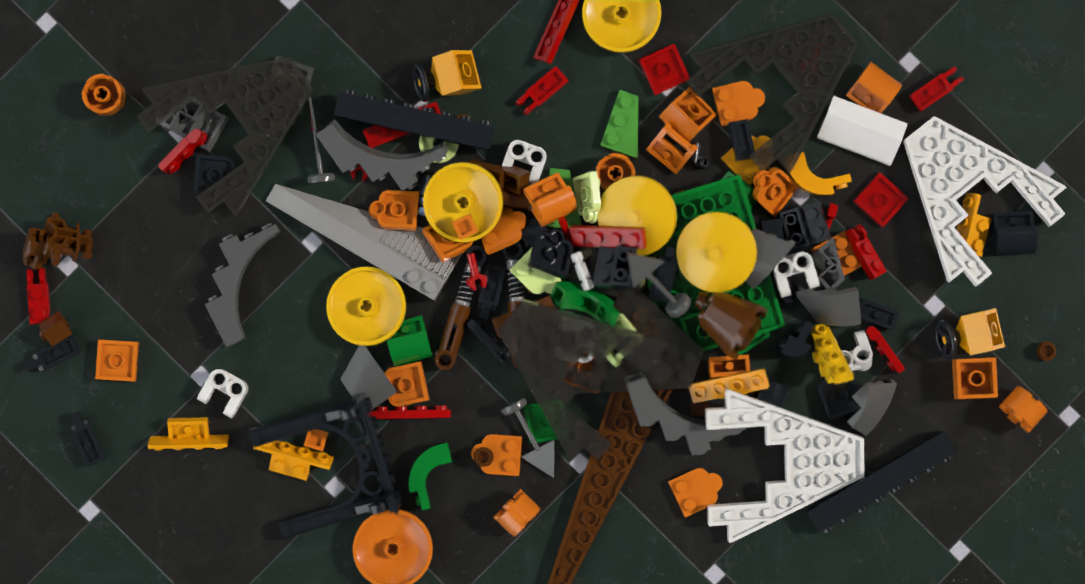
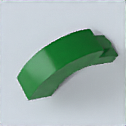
[550,281,620,330]
[409,442,452,510]

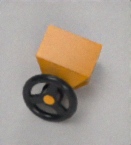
[412,50,482,102]
[934,308,1005,359]

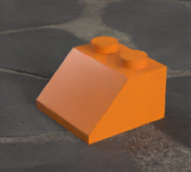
[659,87,717,142]

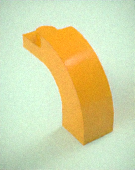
[783,152,852,196]

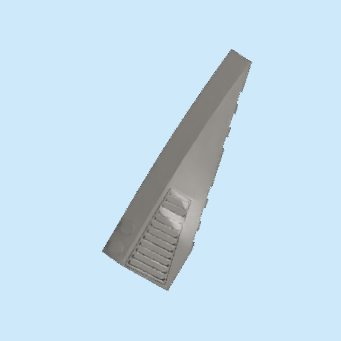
[266,184,463,301]

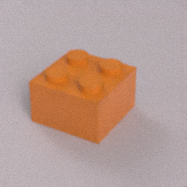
[952,358,998,399]

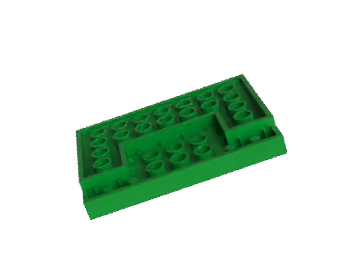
[643,174,785,361]

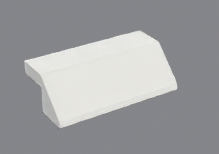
[817,96,907,166]

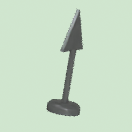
[308,97,335,183]
[627,253,691,318]
[501,397,555,478]

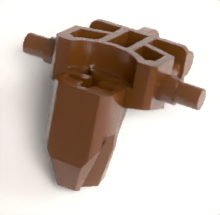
[23,213,93,270]

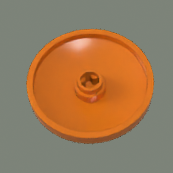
[353,509,433,584]

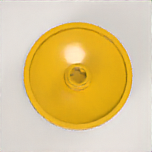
[582,0,661,53]
[423,162,503,242]
[597,176,677,256]
[676,212,757,292]
[326,267,406,346]

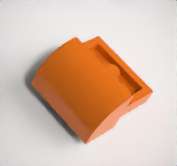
[846,62,902,113]
[523,172,577,227]

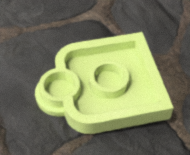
[573,171,601,224]
[509,248,561,294]

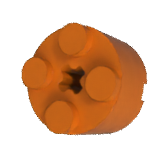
[82,74,126,116]
[596,153,635,192]
[999,386,1048,433]
[493,489,540,536]

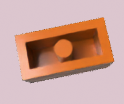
[707,354,750,379]

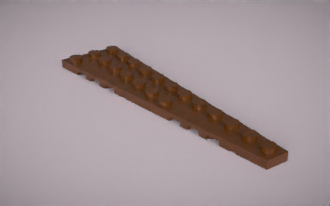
[548,361,678,584]

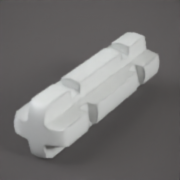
[571,252,594,291]

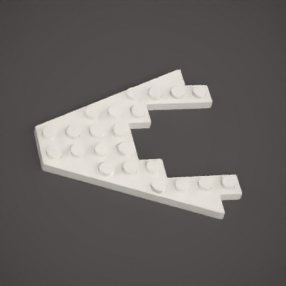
[903,116,1066,287]
[705,389,864,543]

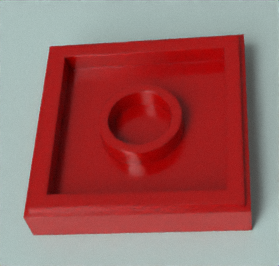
[638,43,691,96]
[853,172,909,228]

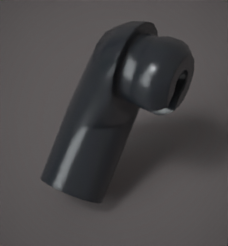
[689,142,709,170]

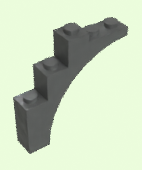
[315,119,449,191]
[205,223,281,347]
[624,371,746,456]

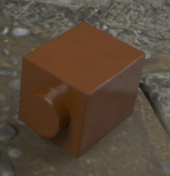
[39,311,72,346]

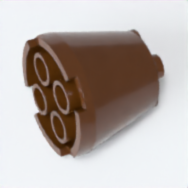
[697,292,768,360]

